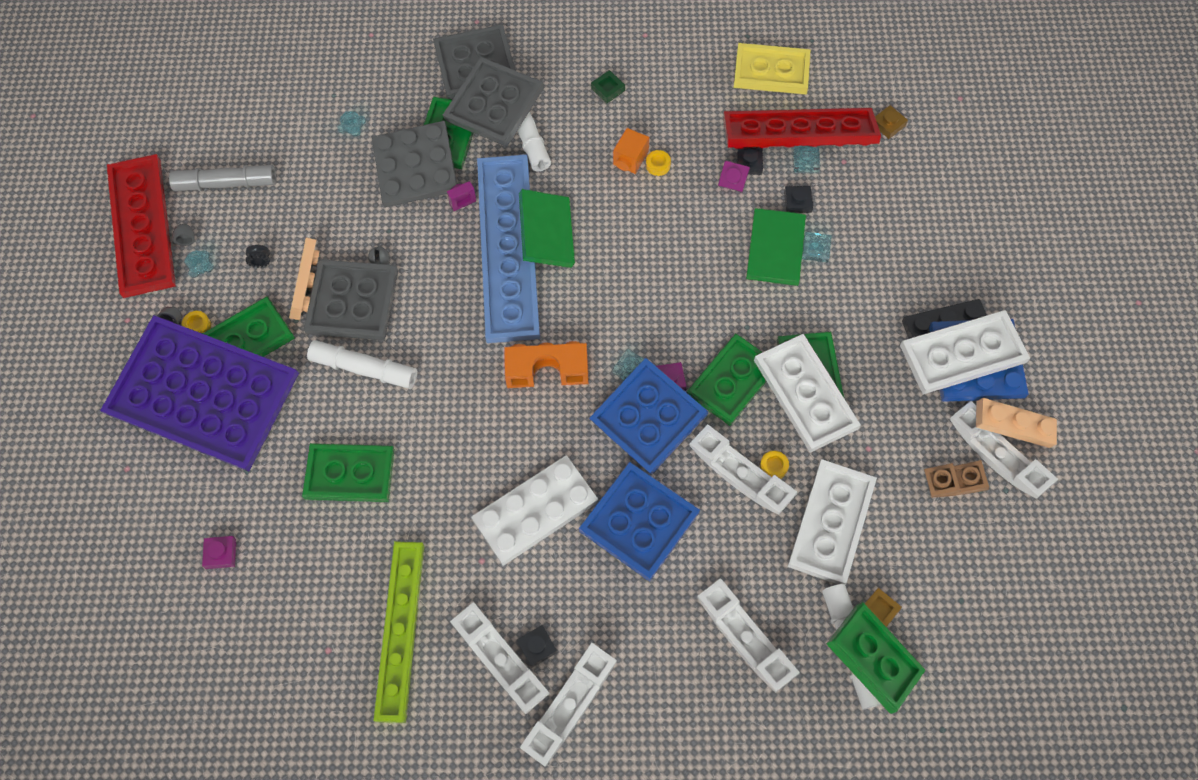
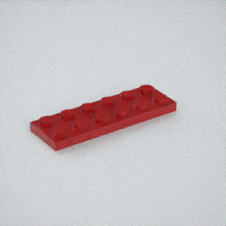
[723,108,881,149]
[107,154,176,298]

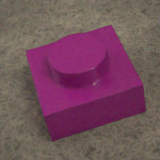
[718,160,750,193]
[447,181,476,212]
[656,362,687,391]
[202,536,236,569]

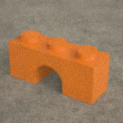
[504,341,589,388]

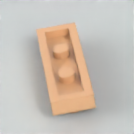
[289,238,320,320]
[976,398,1057,448]

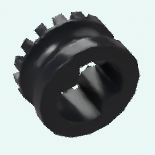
[246,245,270,268]

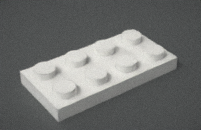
[900,310,1030,394]
[754,334,861,453]
[471,455,599,566]
[787,459,877,585]

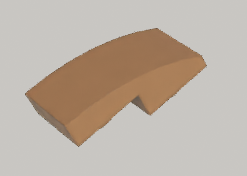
[924,460,989,498]

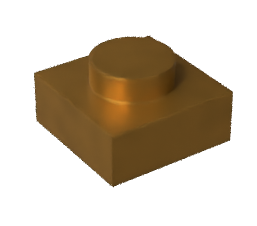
[875,105,908,139]
[865,588,902,627]

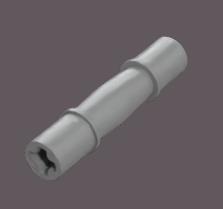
[169,165,276,191]

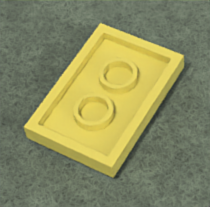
[734,43,811,95]

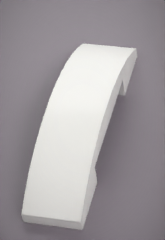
[950,401,1058,499]
[689,424,797,515]
[697,578,800,693]
[450,602,549,714]
[520,643,617,767]

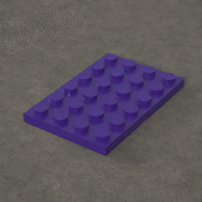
[100,315,299,472]

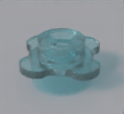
[337,111,366,137]
[184,250,214,278]

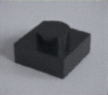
[737,148,763,175]
[784,185,813,213]
[516,625,558,668]

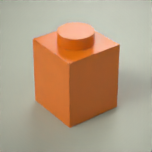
[613,128,649,174]

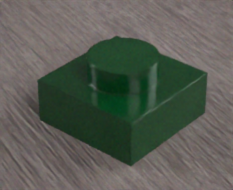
[591,70,625,104]

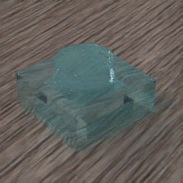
[793,146,820,173]
[802,232,832,263]
[613,349,644,380]

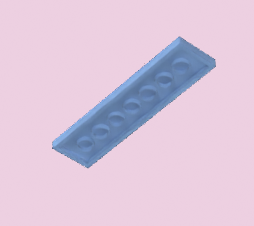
[477,155,540,343]

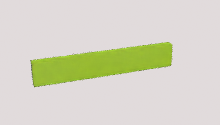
[373,541,424,724]

